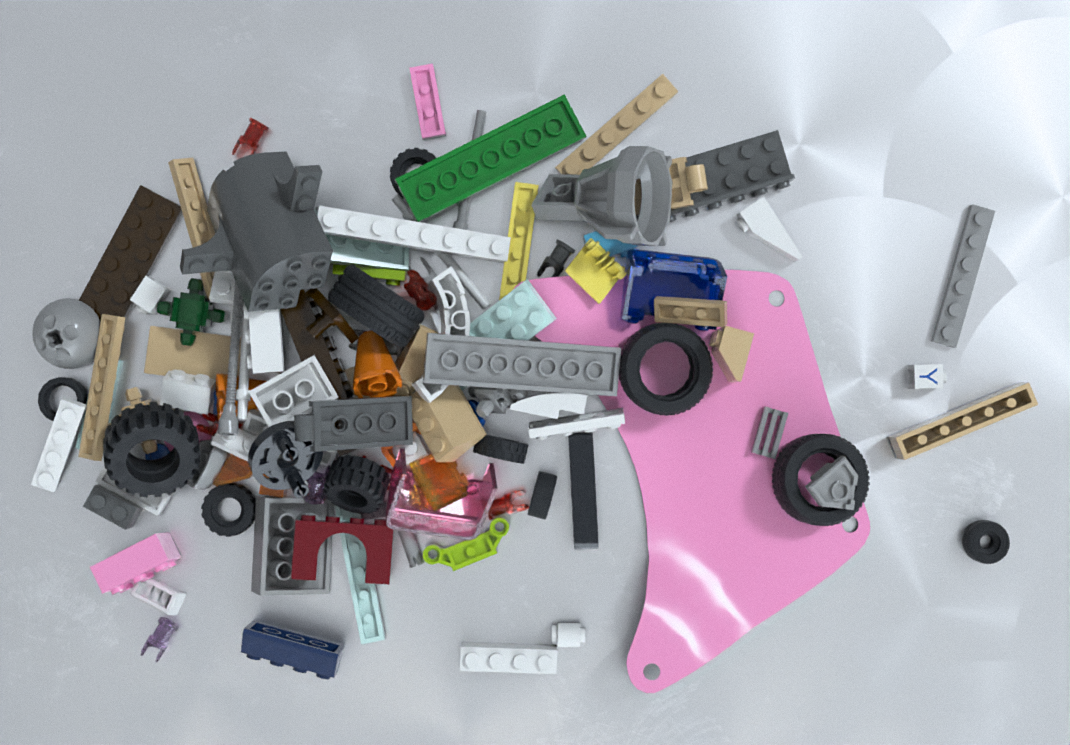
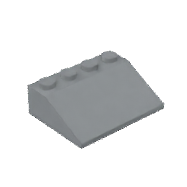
[251,495,334,596]

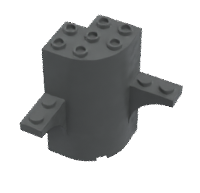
[180,151,333,312]

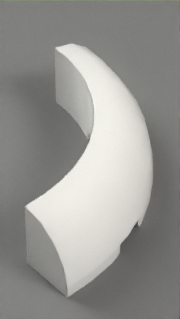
[412,266,470,403]

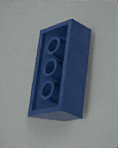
[241,621,345,680]

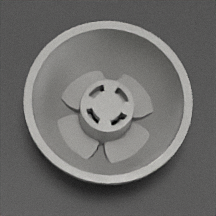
[32,298,101,369]

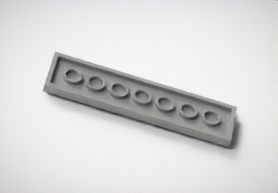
[423,333,621,396]

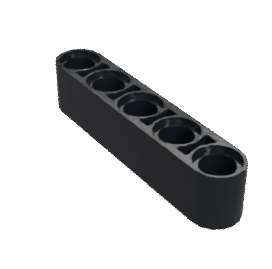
[568,432,599,550]

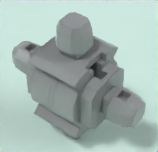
[468,386,528,417]

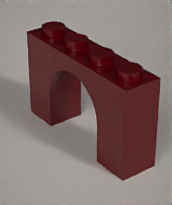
[291,515,394,585]

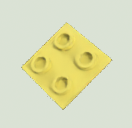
[564,238,627,304]

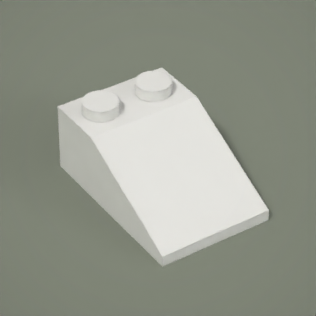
[249,355,339,427]

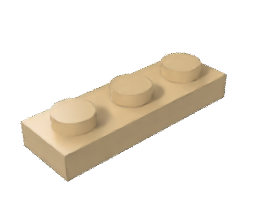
[654,296,727,327]

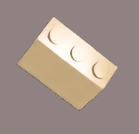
[709,326,754,383]
[411,385,487,462]

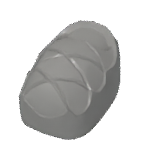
[187,439,230,490]

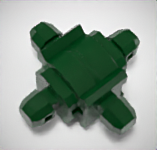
[157,278,226,346]

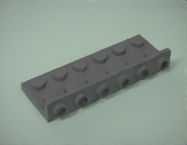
[670,130,795,222]

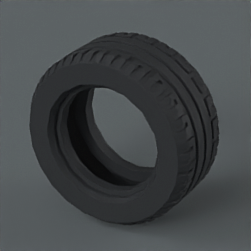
[328,264,424,348]
[619,323,713,416]
[772,434,870,526]

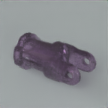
[303,465,330,505]
[141,617,179,662]

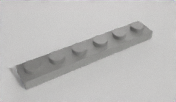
[931,204,995,348]

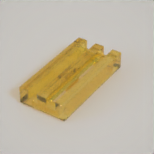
[409,460,442,512]

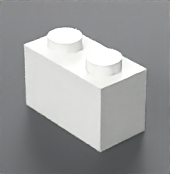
[160,370,216,415]

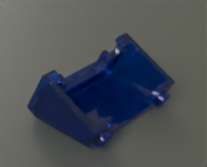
[620,249,727,331]

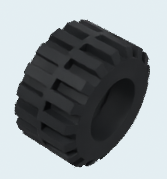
[323,455,390,514]

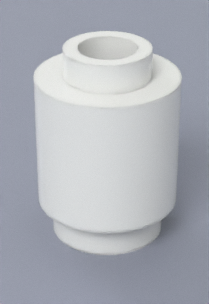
[552,623,585,647]

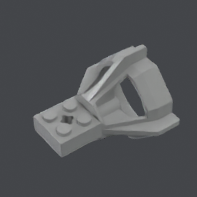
[532,146,673,246]

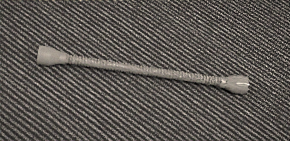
[218,281,243,436]

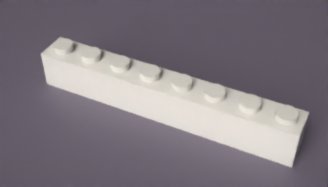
[315,206,511,263]

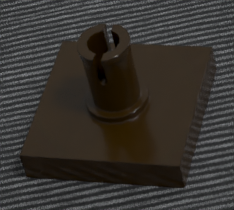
[306,288,359,344]

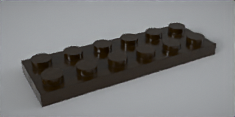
[79,185,182,321]

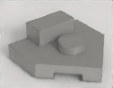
[805,456,858,510]

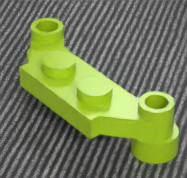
[423,517,509,571]

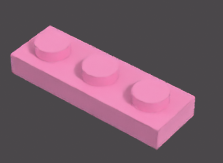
[409,63,446,140]

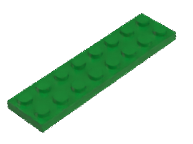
[395,94,587,222]

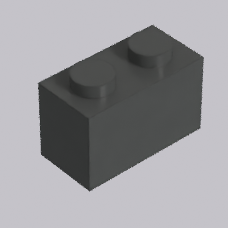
[83,484,143,530]

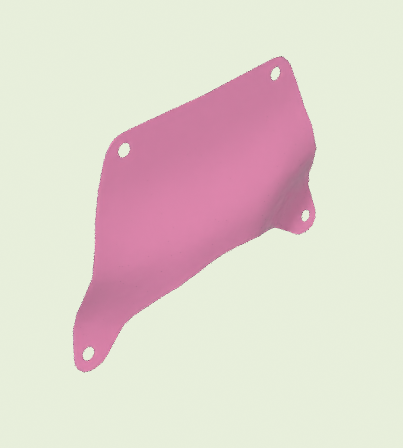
[513,270,870,693]

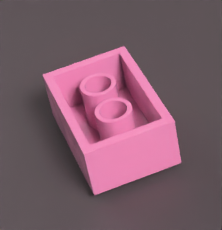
[90,532,181,595]

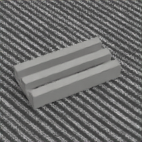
[751,406,788,459]

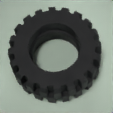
[103,402,201,498]

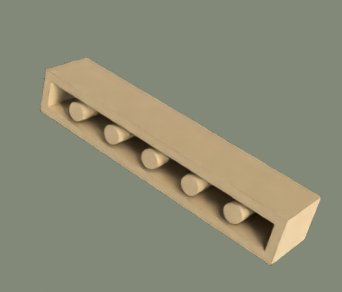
[889,382,1038,460]

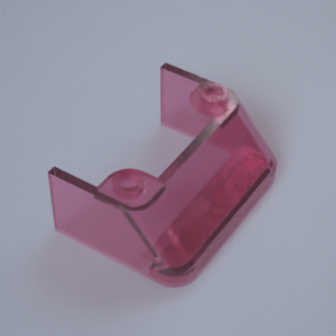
[386,448,498,540]

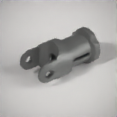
[537,239,575,277]

